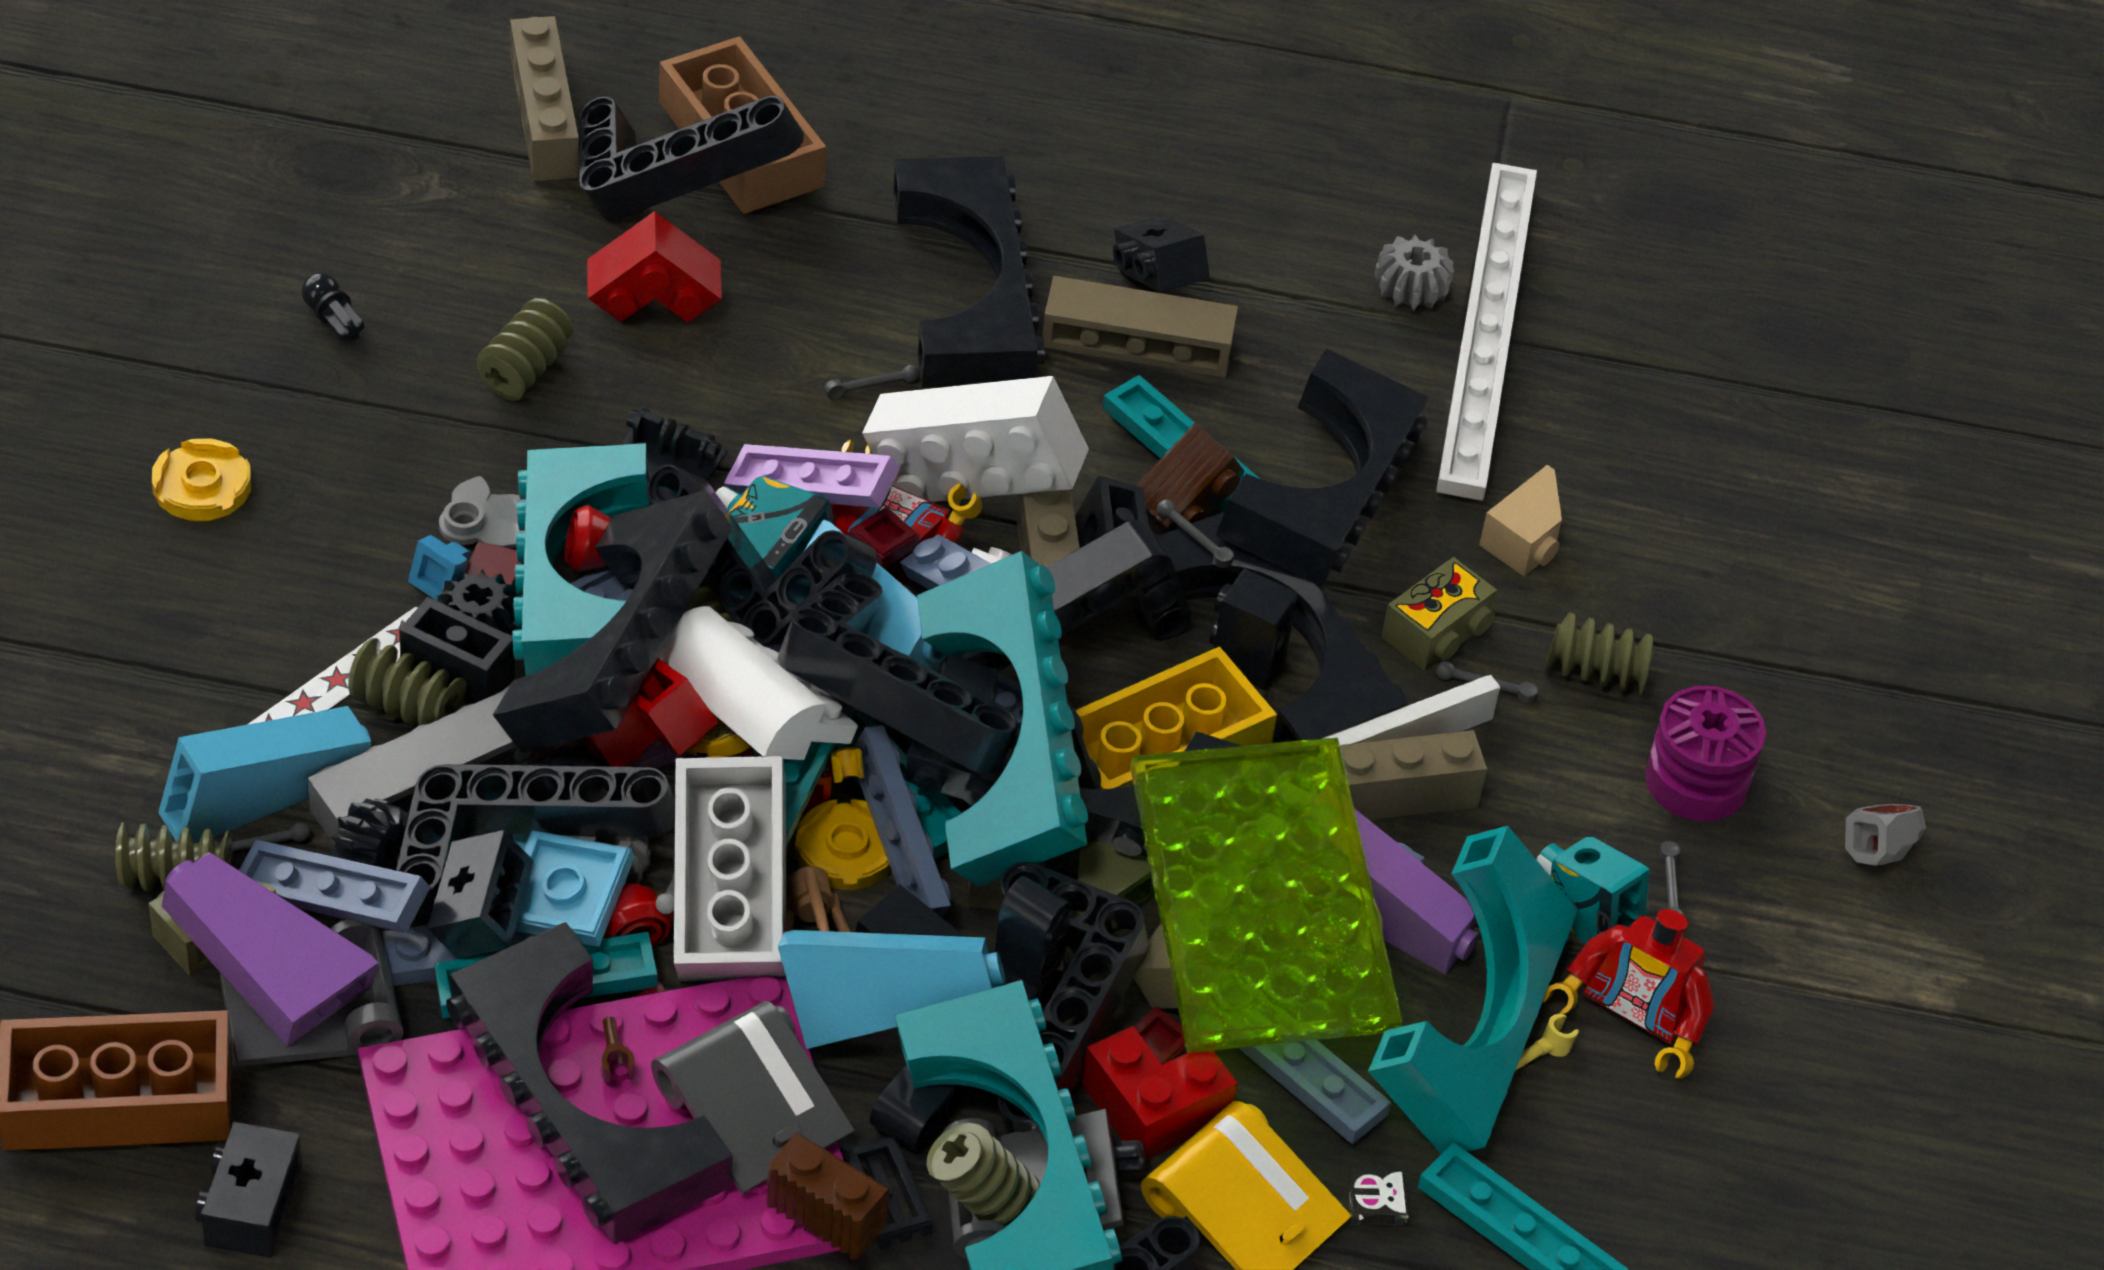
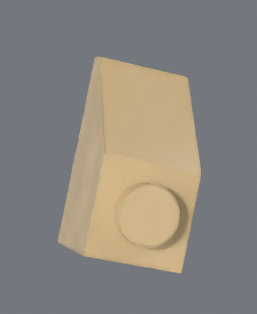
[1479,465,1562,577]

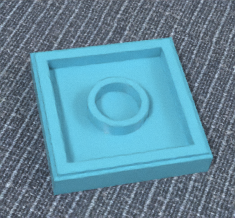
[515,830,635,947]

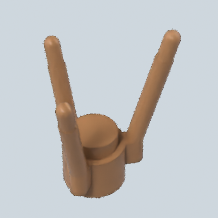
[786,866,851,932]

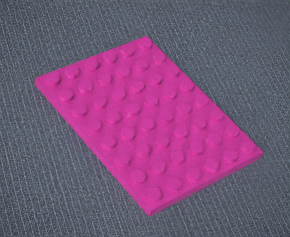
[358,975,843,1270]

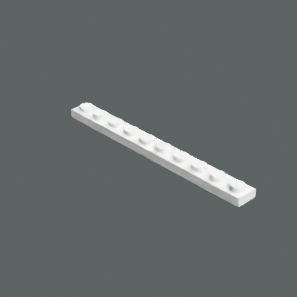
[1436,163,1537,501]

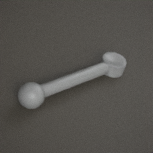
[655,871,675,914]

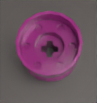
[1644,686,1766,821]

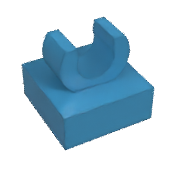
[408,535,471,601]

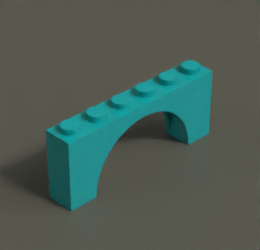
[513,443,650,676]
[917,551,1088,887]
[1368,826,1578,1154]
[894,980,1122,1270]

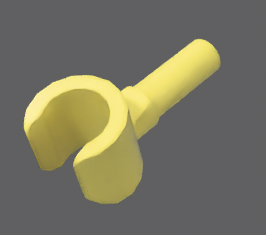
[1515,1014,1579,1071]

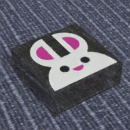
[1347,1168,1409,1226]

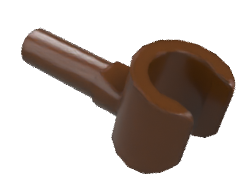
[601,1017,634,1082]

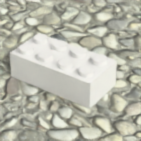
[862,376,1089,502]
[674,756,786,982]

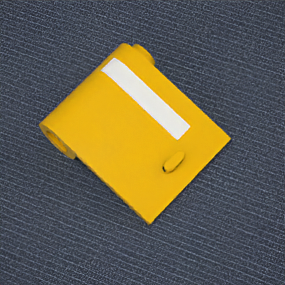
[1141,1101,1352,1270]

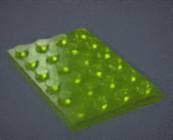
[1130,737,1402,1053]

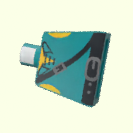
[716,476,835,579]
[1537,837,1650,944]

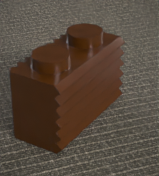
[1136,423,1245,532]
[766,1133,890,1259]

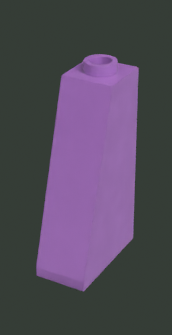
[1291,787,1479,975]
[162,852,378,1047]

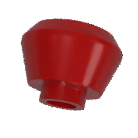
[565,505,612,573]
[603,884,674,948]

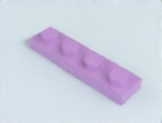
[724,444,901,508]

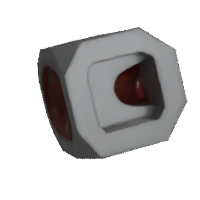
[1845,804,1926,866]

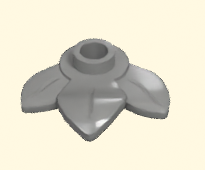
[439,476,526,548]

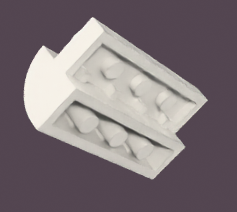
[658,606,858,760]

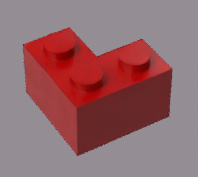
[587,211,722,323]
[582,658,718,767]
[1082,1026,1238,1161]

